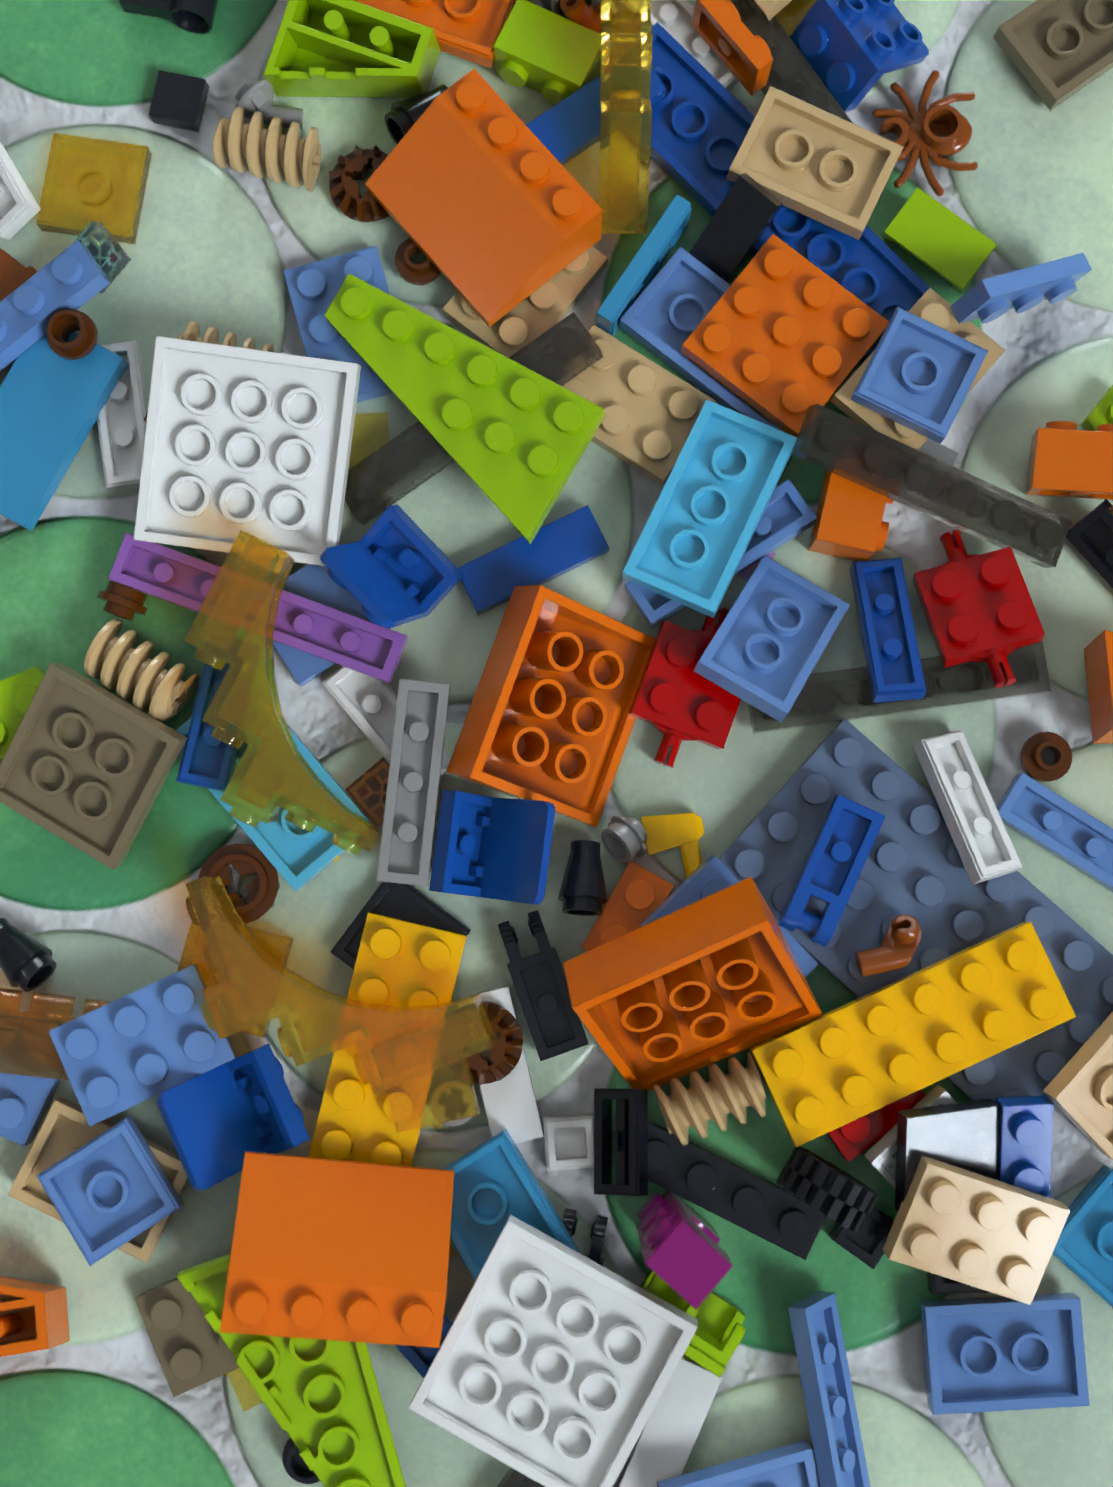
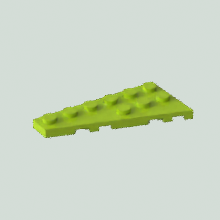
[324,274,606,545]
[177,1254,406,1487]

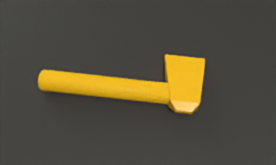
[640,813,704,879]

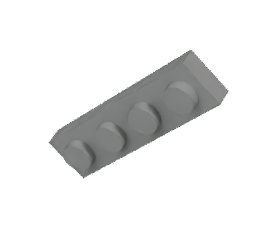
[376,679,450,886]

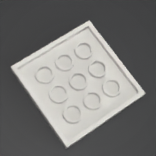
[134,336,361,566]
[409,1215,698,1487]

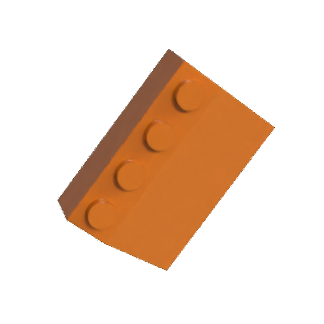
[365,69,603,327]
[446,585,655,827]
[563,877,823,1092]
[220,1151,454,1348]

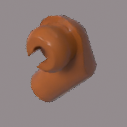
[560,0,616,35]
[855,914,922,977]

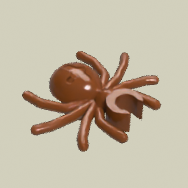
[872,70,978,196]

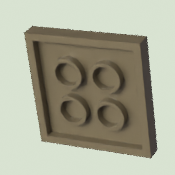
[0,662,188,870]

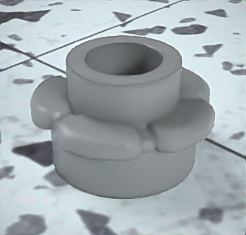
[601,815,647,863]

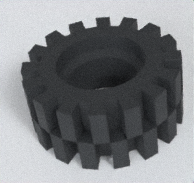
[776,1146,880,1233]

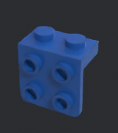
[789,0,929,113]
[320,505,464,629]
[429,790,555,905]
[157,1043,310,1191]

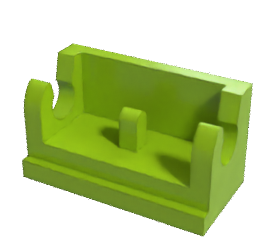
[883,187,997,293]
[639,1268,746,1378]

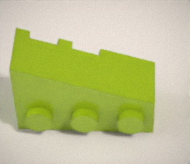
[263,0,441,98]

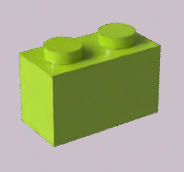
[493,0,606,105]

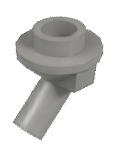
[235,79,303,129]

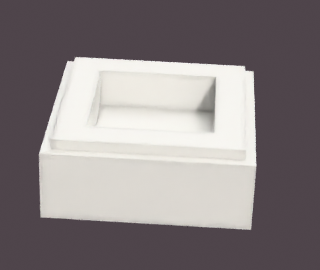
[543,1113,594,1171]

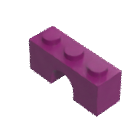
[636,1190,733,1309]

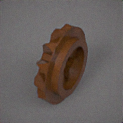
[329,145,389,222]
[198,844,281,924]
[440,1001,523,1085]

